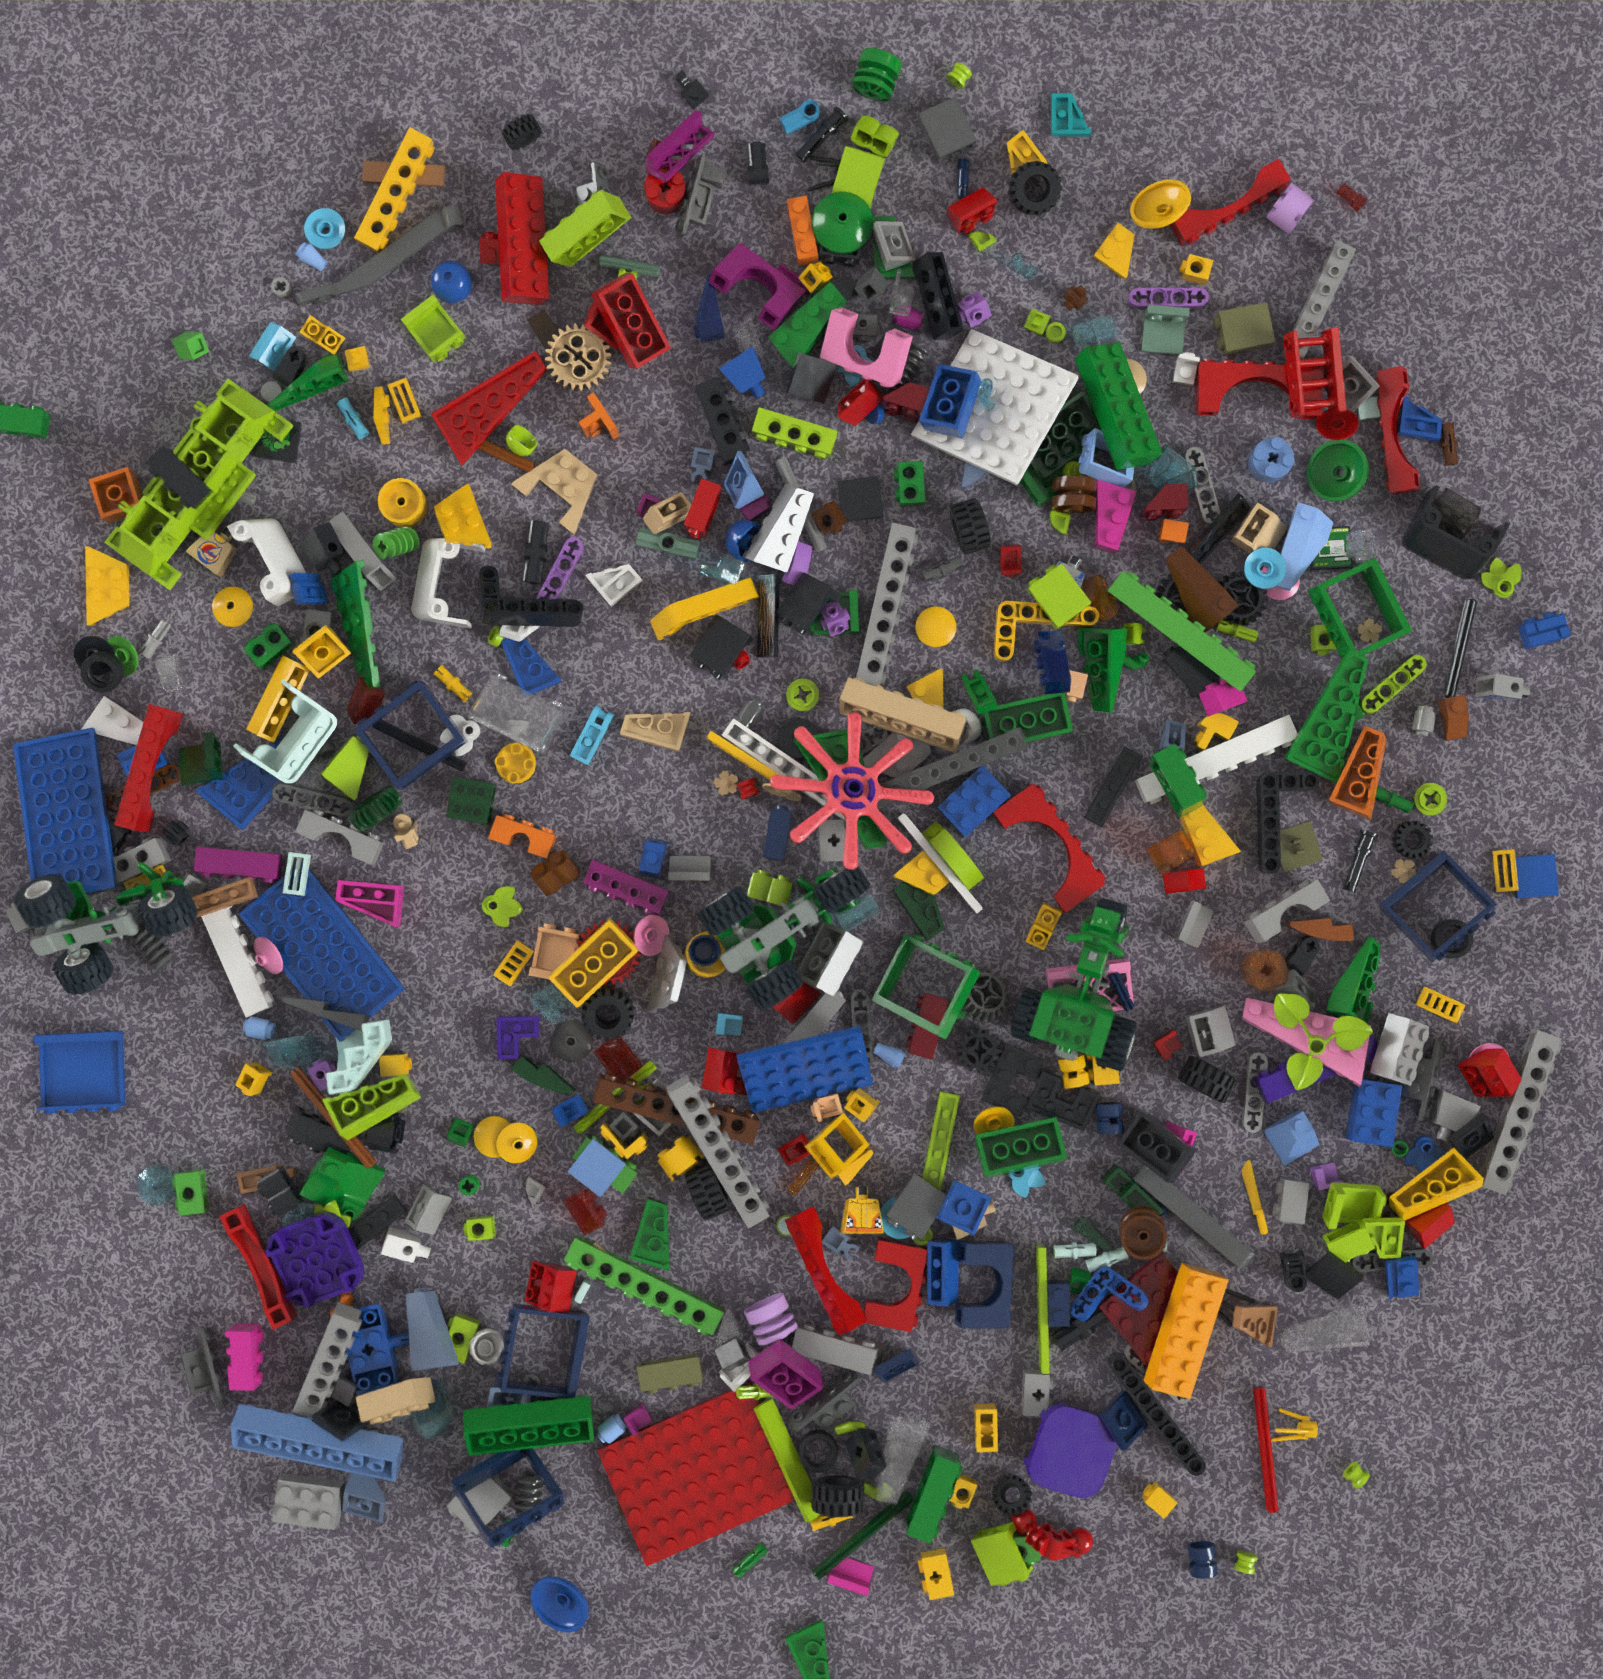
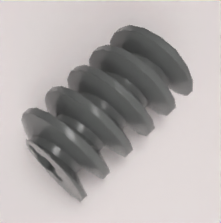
[897,342,929,387]
[131,927,175,972]
[515,1471,544,1516]

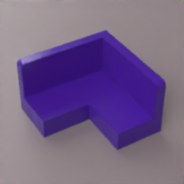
[497,1015,541,1059]

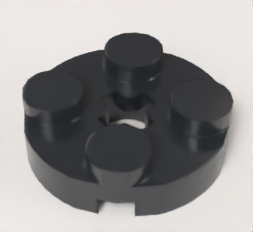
[778,717,818,759]

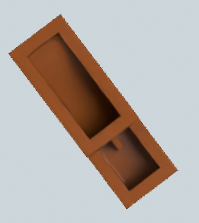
[1285,918,1354,941]

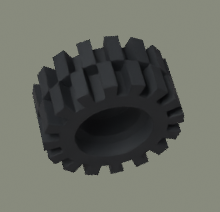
[502,114,542,150]
[1392,821,1433,858]
[992,1474,1033,1516]

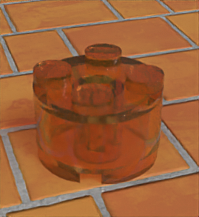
[1146,830,1196,875]
[1241,949,1287,991]

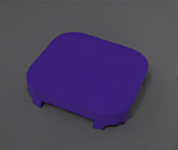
[265,1212,364,1308]
[1023,1401,1117,1498]

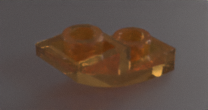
[1082,574,1118,622]

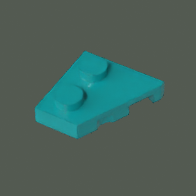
[1051,93,1091,137]

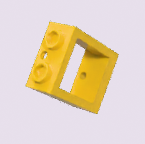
[805,1112,870,1179]

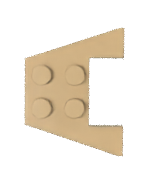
[511,449,597,535]

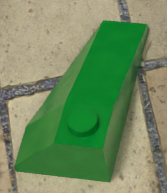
[268,354,349,412]
[1078,627,1127,713]
[1326,937,1381,1024]

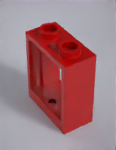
[684,478,722,540]

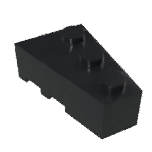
[145,445,213,509]
[286,1105,351,1155]

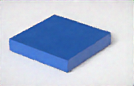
[1515,854,1559,898]
[936,1180,992,1236]

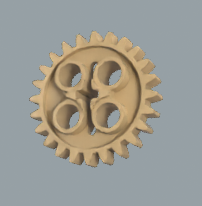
[545,323,612,392]

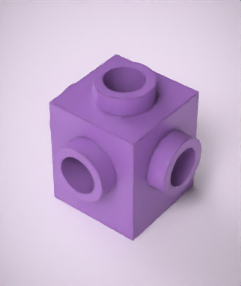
[957,291,992,328]
[819,601,850,637]
[307,1058,337,1091]

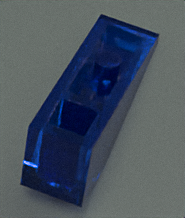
[694,274,725,344]

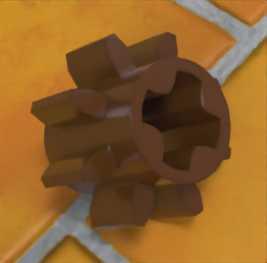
[1063,285,1088,311]

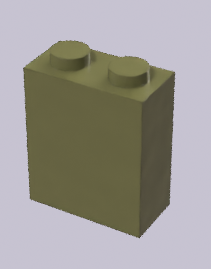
[1213,302,1275,356]

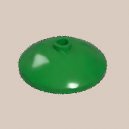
[812,192,873,254]
[1306,440,1369,502]

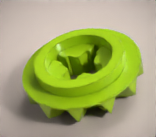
[786,678,819,711]
[1413,783,1447,816]

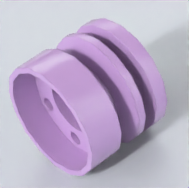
[744,1293,798,1345]

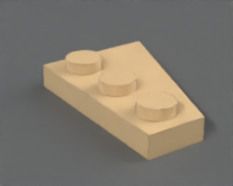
[620,712,691,752]

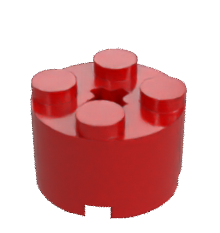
[644,167,687,215]

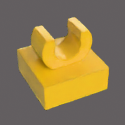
[345,346,370,372]

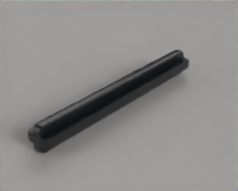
[1443,599,1477,698]
[372,720,467,772]

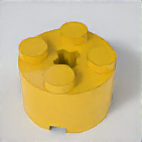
[657,1135,705,1182]

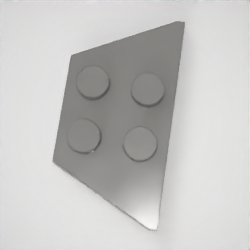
[863,732,931,778]
[647,934,687,1013]

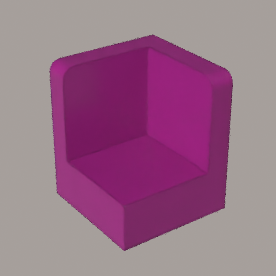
[636,493,662,518]
[623,1403,653,1436]

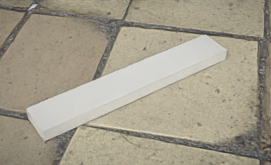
[897,813,982,914]

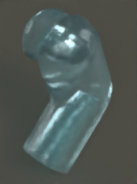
[1012,253,1037,279]
[977,378,996,411]

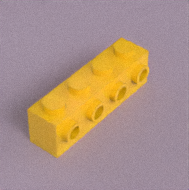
[246,655,310,743]

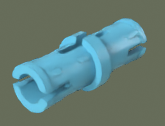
[336,398,370,439]

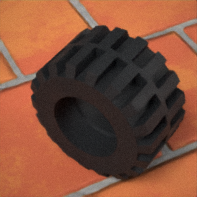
[1008,161,1062,215]
[950,498,991,555]
[581,984,634,1041]
[1178,1056,1237,1103]
[685,1162,730,1221]
[812,1475,864,1517]

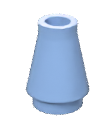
[296,242,328,272]
[873,1042,905,1068]

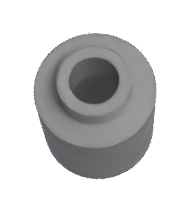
[1412,706,1436,737]

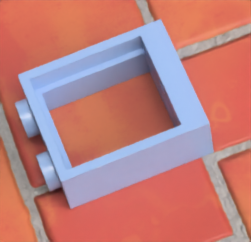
[1079,428,1134,488]

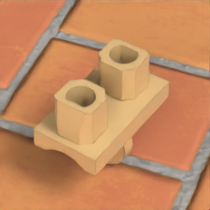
[393,813,419,849]

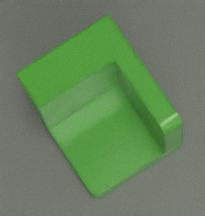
[172,331,209,360]

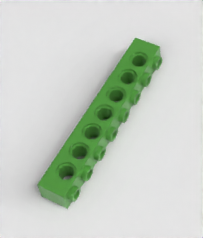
[564,1235,725,1335]

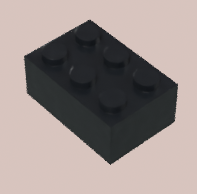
[1117,1111,1197,1183]

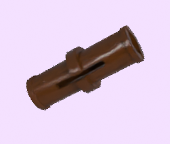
[1441,423,1458,466]

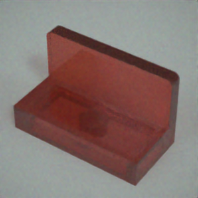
[347,677,385,724]
[594,1035,643,1080]

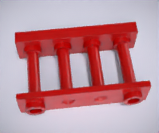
[1283,327,1346,418]

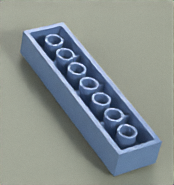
[231,1404,403,1482]

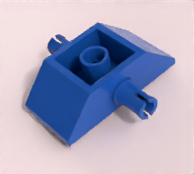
[342,1303,410,1396]

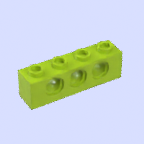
[752,407,838,460]

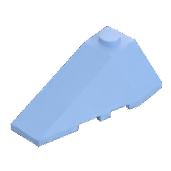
[1276,502,1333,591]

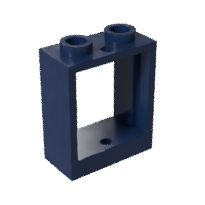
[763,805,792,861]

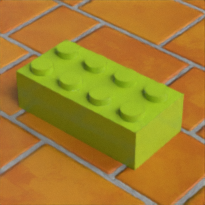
[539,190,632,267]

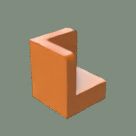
[1158,519,1189,543]

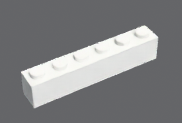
[201,906,274,1017]

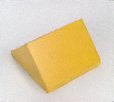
[293,625,351,679]

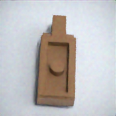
[236,1164,298,1194]

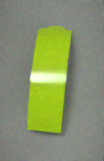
[921,821,984,891]

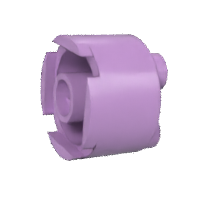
[1266,183,1315,234]

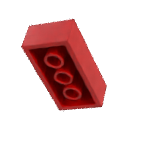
[590,273,671,369]

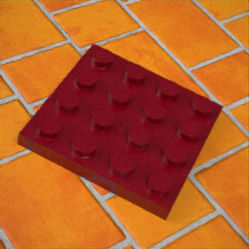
[1098,1252,1178,1368]

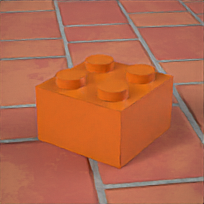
[88,467,143,523]

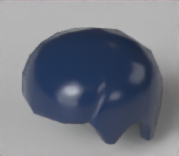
[688,935,721,967]

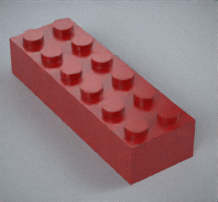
[495,172,549,305]

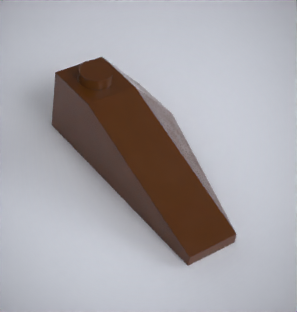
[1165,546,1239,633]

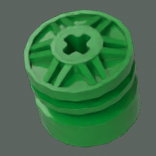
[851,48,902,102]

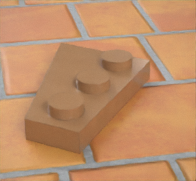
[1233,1304,1278,1347]

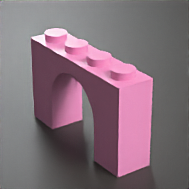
[820,307,913,388]

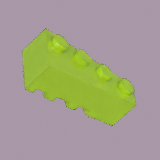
[322,1074,421,1141]

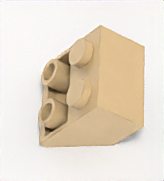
[1230,502,1288,554]

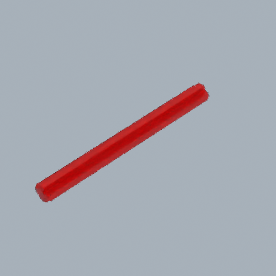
[1253,1387,1279,1513]

